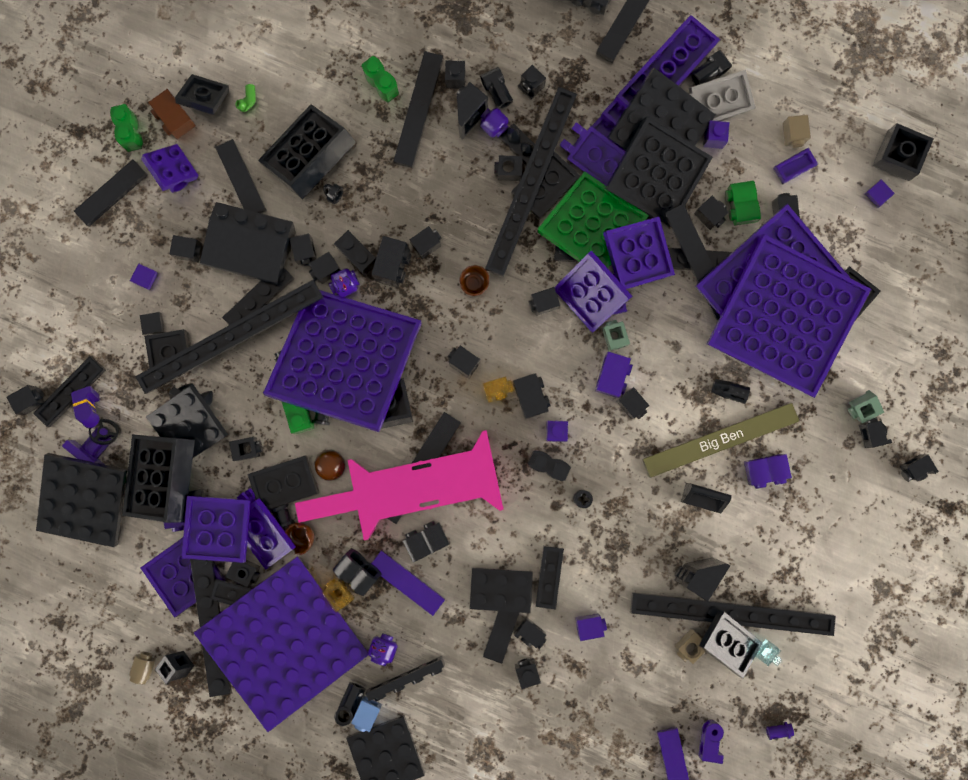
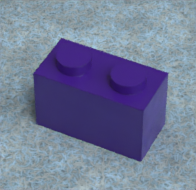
[595,352,633,398]

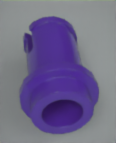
[766,722,794,740]

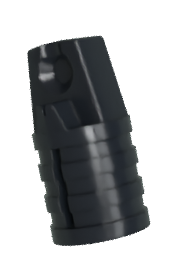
[711,379,750,404]

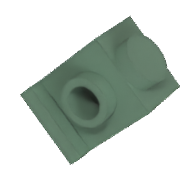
[602,320,630,352]
[848,390,885,423]

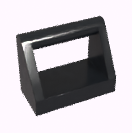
[681,483,732,514]

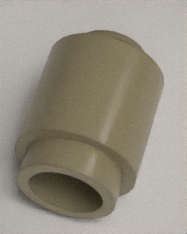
[129,652,156,685]

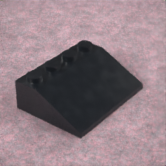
[258,104,356,200]
[200,202,296,284]
[122,434,195,523]

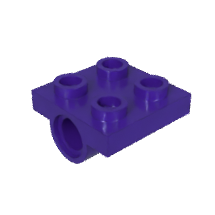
[141,144,199,193]

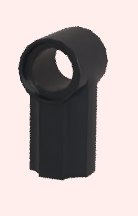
[690,50,732,86]
[480,67,513,109]
[334,682,366,726]

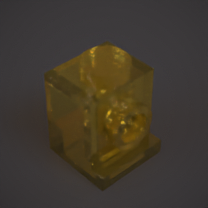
[483,376,514,404]
[322,578,355,612]

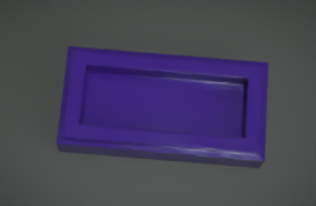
[773,147,818,184]

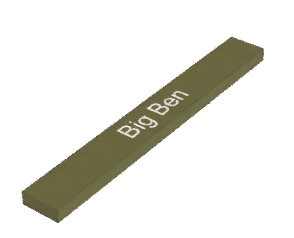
[643,403,799,478]

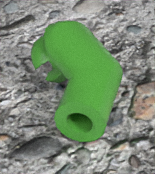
[235,84,256,112]

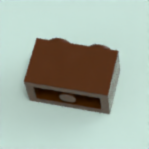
[148,89,196,139]

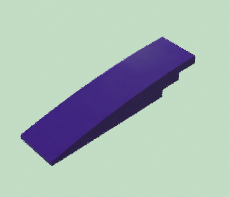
[592,15,720,150]

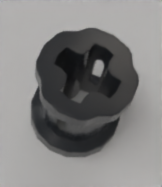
[312,412,330,426]
[573,490,593,509]
[271,504,295,527]

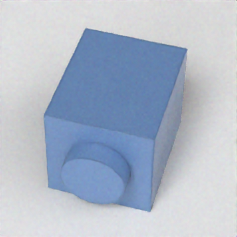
[351,696,382,732]

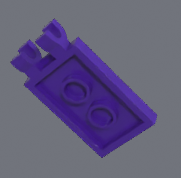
[560,122,625,186]
[236,488,296,570]

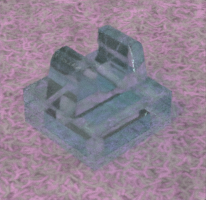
[756,639,782,667]

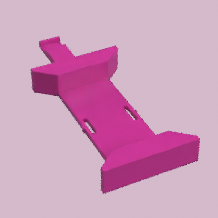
[295,430,504,540]

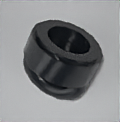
[323,184,343,204]

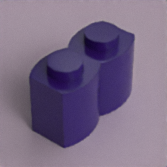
[744,454,792,489]

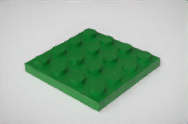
[537,171,649,269]

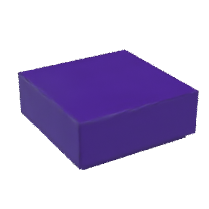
[865,179,895,208]
[130,263,158,290]

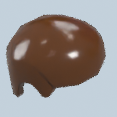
[459,265,489,296]
[314,449,345,481]
[285,522,315,555]

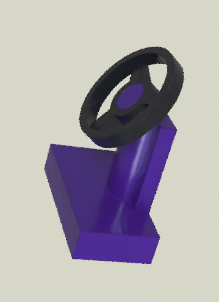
[62,419,119,465]

